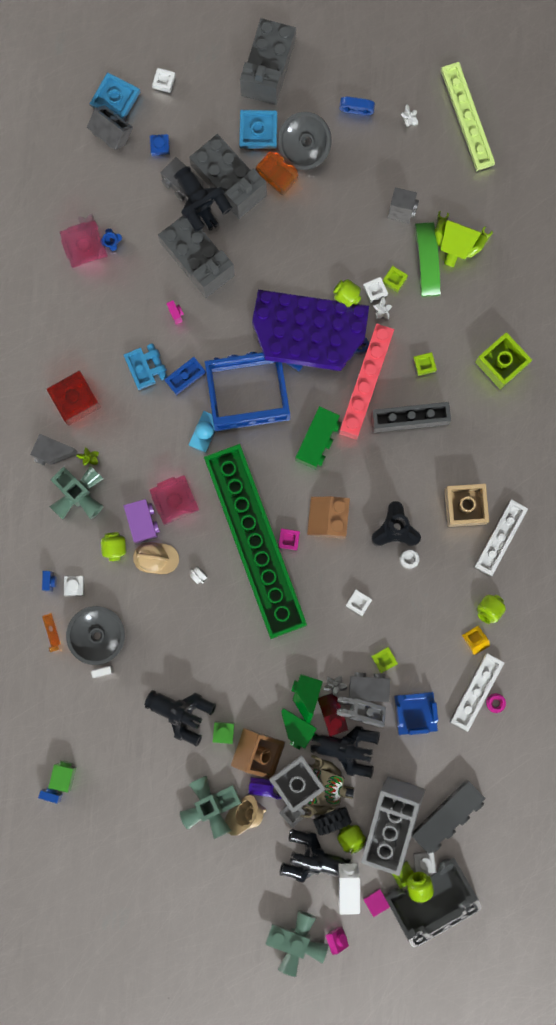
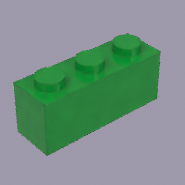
[295,406,342,470]

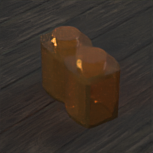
[256,151,298,195]

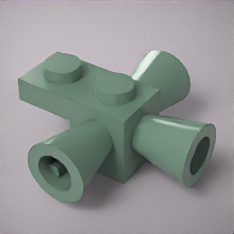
[49,466,104,519]
[179,776,242,839]
[265,910,329,977]

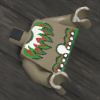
[301,755,354,818]

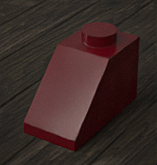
[318,693,348,736]

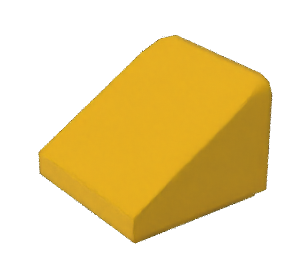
[462,625,490,655]

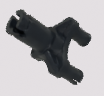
[174,166,233,232]
[371,501,421,546]
[144,690,216,747]
[310,726,380,778]
[279,829,351,882]

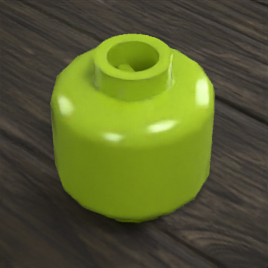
[333,279,362,307]
[100,532,127,561]
[477,595,506,624]
[337,824,366,855]
[406,871,434,903]

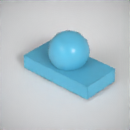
[189,411,216,453]

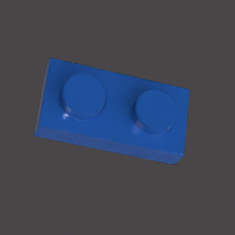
[164,357,206,396]

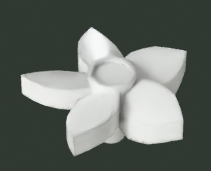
[401,104,418,127]
[373,297,392,320]

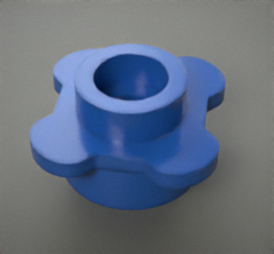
[101,228,122,251]

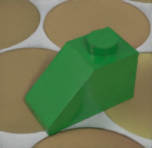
[291,674,323,723]
[281,708,317,750]

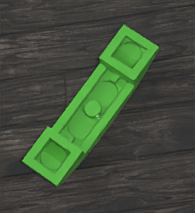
[415,222,440,297]

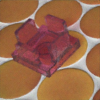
[59,220,108,268]
[149,475,199,525]

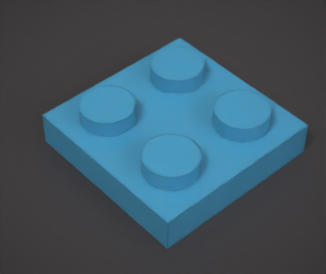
[90,72,140,120]
[239,110,277,149]

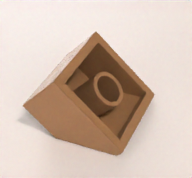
[307,496,350,539]
[231,728,285,778]

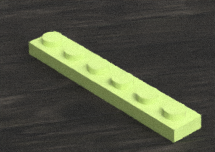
[441,62,495,171]

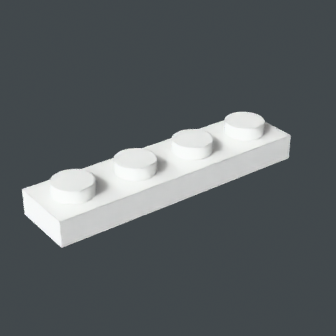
[474,500,528,576]
[450,653,504,732]

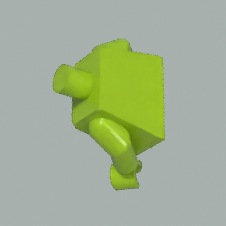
[435,211,493,267]

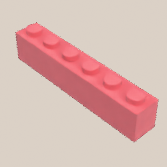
[339,323,394,440]

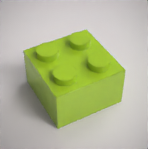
[475,332,532,390]

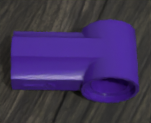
[248,777,282,799]

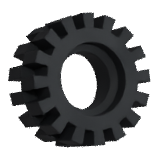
[313,807,352,836]

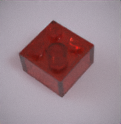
[46,370,101,426]

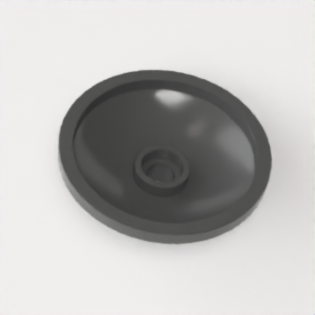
[278,112,332,170]
[66,606,125,665]

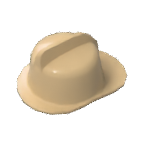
[133,542,179,574]
[225,795,266,836]

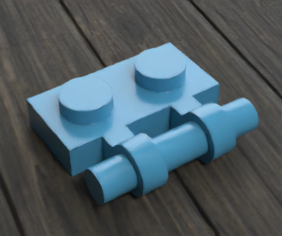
[124,343,168,390]

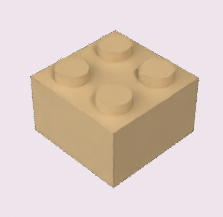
[444,484,489,527]

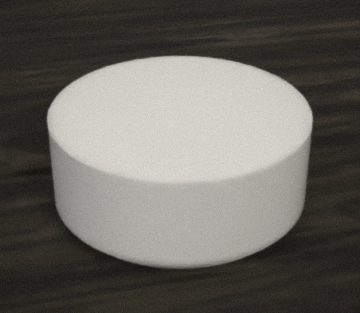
[400,549,419,569]

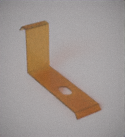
[42,613,61,652]

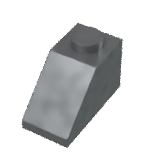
[30,434,77,466]

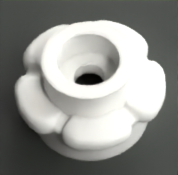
[190,566,207,584]

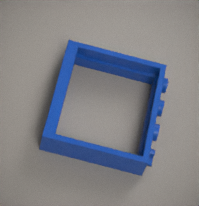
[205,352,290,431]

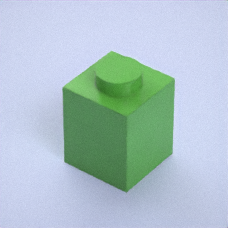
[213,721,235,744]
[48,761,76,793]

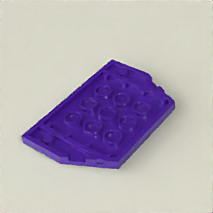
[252,290,369,371]

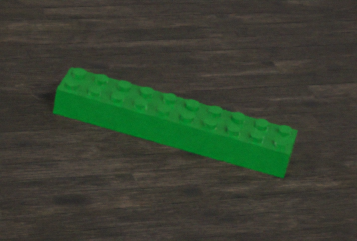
[204,444,307,639]

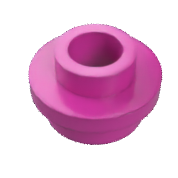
[486,693,506,713]

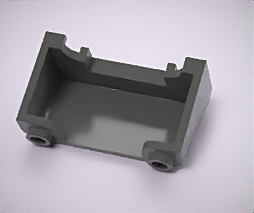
[385,858,481,947]

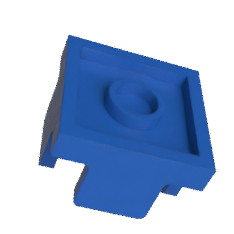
[394,692,438,735]

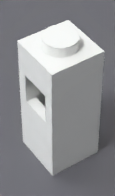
[338,863,360,915]

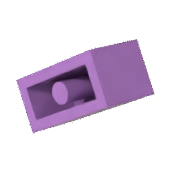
[123,499,160,544]

